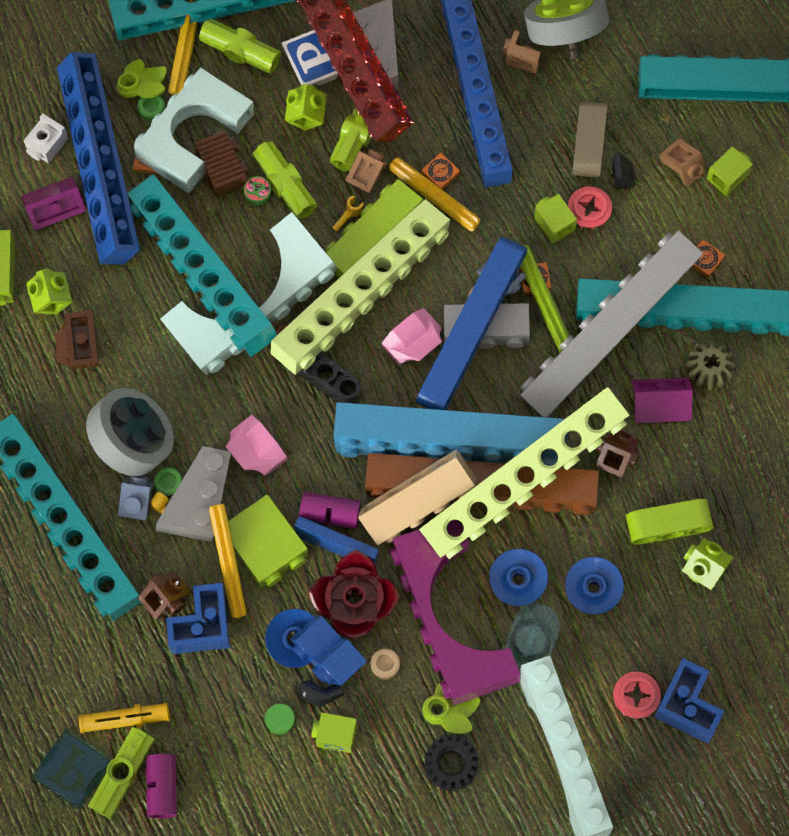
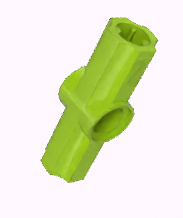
[199,18,281,74]
[330,90,385,172]
[252,141,317,219]
[88,727,155,819]

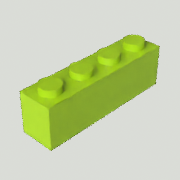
[324,179,423,278]

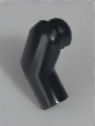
[299,680,344,706]

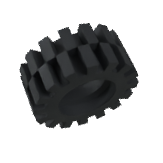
[425,734,478,792]

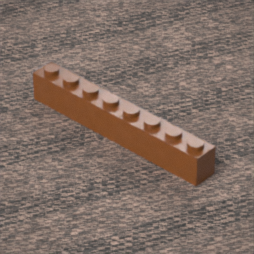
[365,453,599,515]

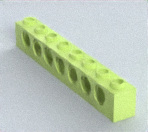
[271,199,450,375]
[419,387,629,559]

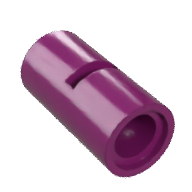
[299,491,361,529]
[146,754,177,819]

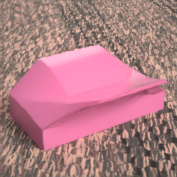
[382,308,442,366]
[225,415,287,477]

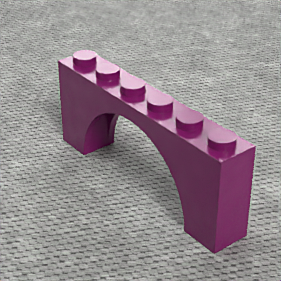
[390,520,520,706]

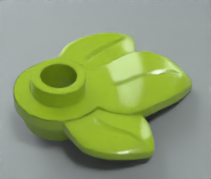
[117,59,167,98]
[422,680,480,735]

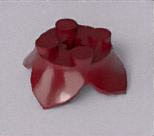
[309,550,399,639]

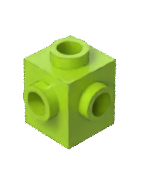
[285,84,327,131]
[26,269,72,315]
[682,538,734,590]

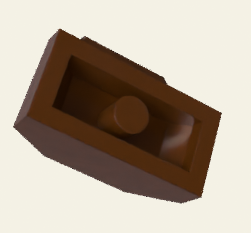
[55,310,99,369]

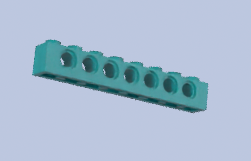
[108,0,297,41]
[127,174,277,357]
[0,414,141,621]

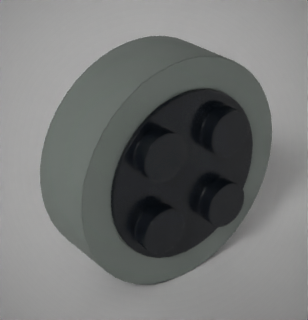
[86,388,174,476]

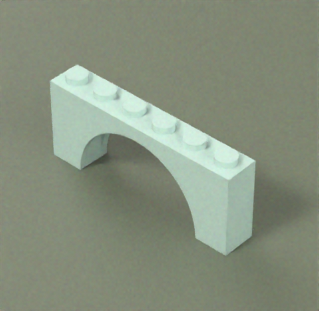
[160,212,338,375]
[520,655,613,836]

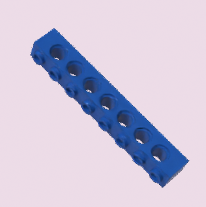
[440,0,512,188]
[57,52,140,265]

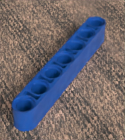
[416,236,528,410]

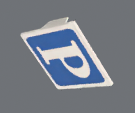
[282,23,353,86]

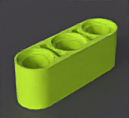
[625,499,714,545]

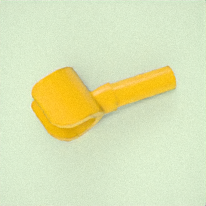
[332,196,363,232]
[151,492,170,514]

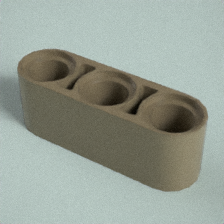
[572,101,607,178]

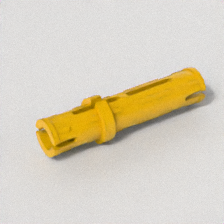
[79,702,170,733]

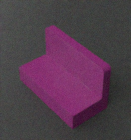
[21,177,86,231]
[632,378,693,423]

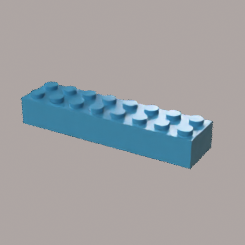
[334,402,568,468]

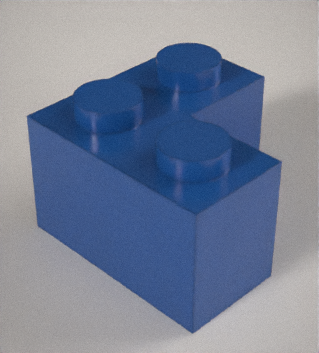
[166,583,230,654]
[291,615,367,686]
[654,658,724,744]

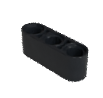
[297,343,361,404]

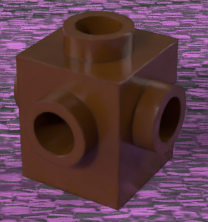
[596,430,640,478]
[138,571,192,620]

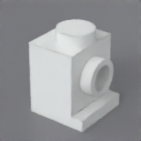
[24,113,68,163]

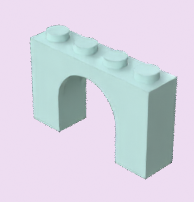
[134,68,254,194]

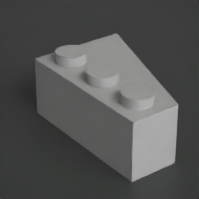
[342,0,399,96]
[155,446,231,542]

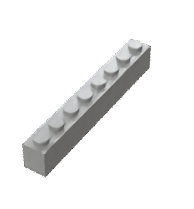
[520,230,703,418]

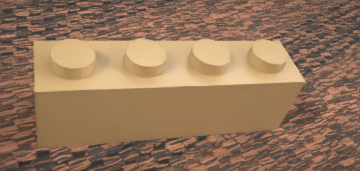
[358,449,476,545]

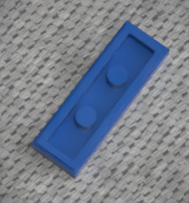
[295,517,379,565]

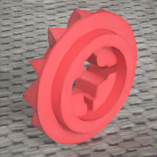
[568,186,612,230]
[613,672,661,720]

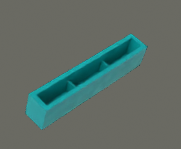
[638,54,789,102]

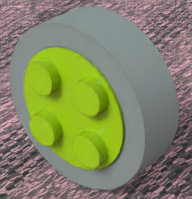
[524,0,609,59]

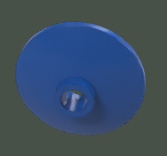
[489,549,548,606]
[565,557,624,615]
[265,609,314,668]

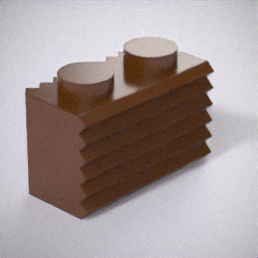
[194,130,249,197]

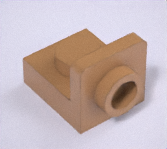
[503,30,541,74]
[659,138,706,186]
[345,149,389,193]

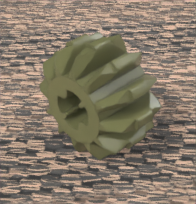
[686,341,735,391]

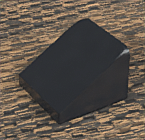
[612,152,636,189]

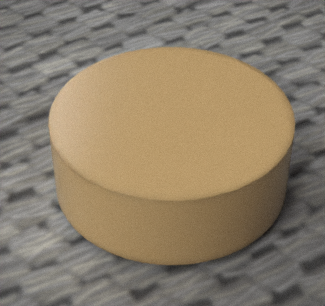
[371,649,400,680]

